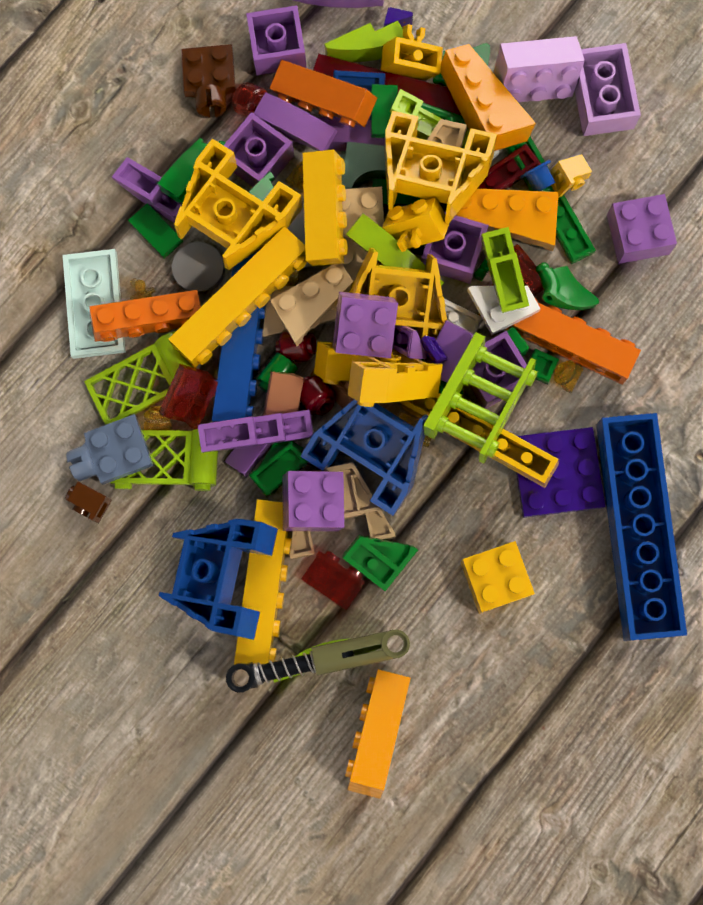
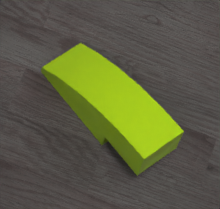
[324,21,404,62]
[480,227,529,313]

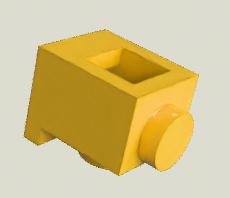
[550,154,592,198]

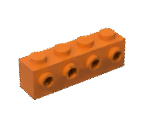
[269,59,377,128]
[89,290,201,342]

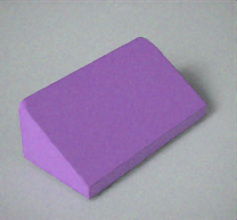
[424,320,473,383]
[392,325,427,359]
[225,444,271,478]

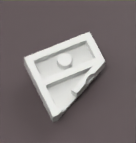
[467,286,540,336]

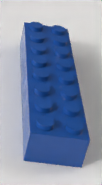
[596,413,687,641]

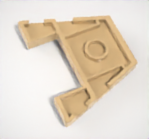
[290,462,396,560]

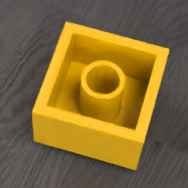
[460,541,535,614]

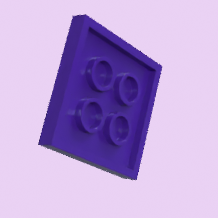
[516,427,606,518]

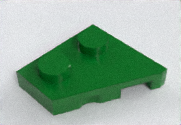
[341,535,418,591]

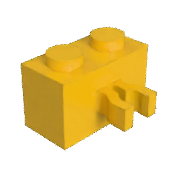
[381,24,443,81]
[382,197,449,252]

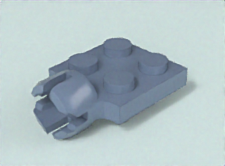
[66,414,154,485]

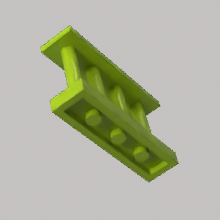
[423,332,538,464]

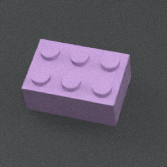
[493,36,585,102]
[575,43,641,136]

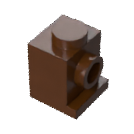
[65,481,112,524]

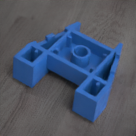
[301,399,428,516]
[159,519,278,640]

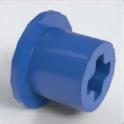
[520,160,556,191]

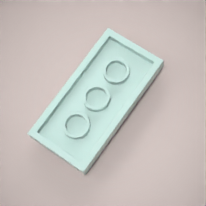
[63,249,126,359]

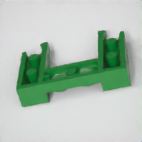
[157,138,275,205]

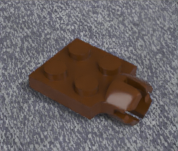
[182,44,236,118]

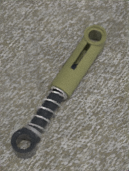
[226,629,410,693]

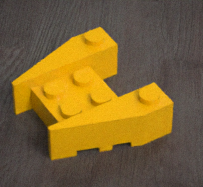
[385,111,497,224]
[174,139,302,270]
[349,248,447,340]
[314,342,443,407]

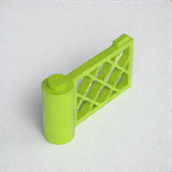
[84,331,202,425]
[109,429,218,491]

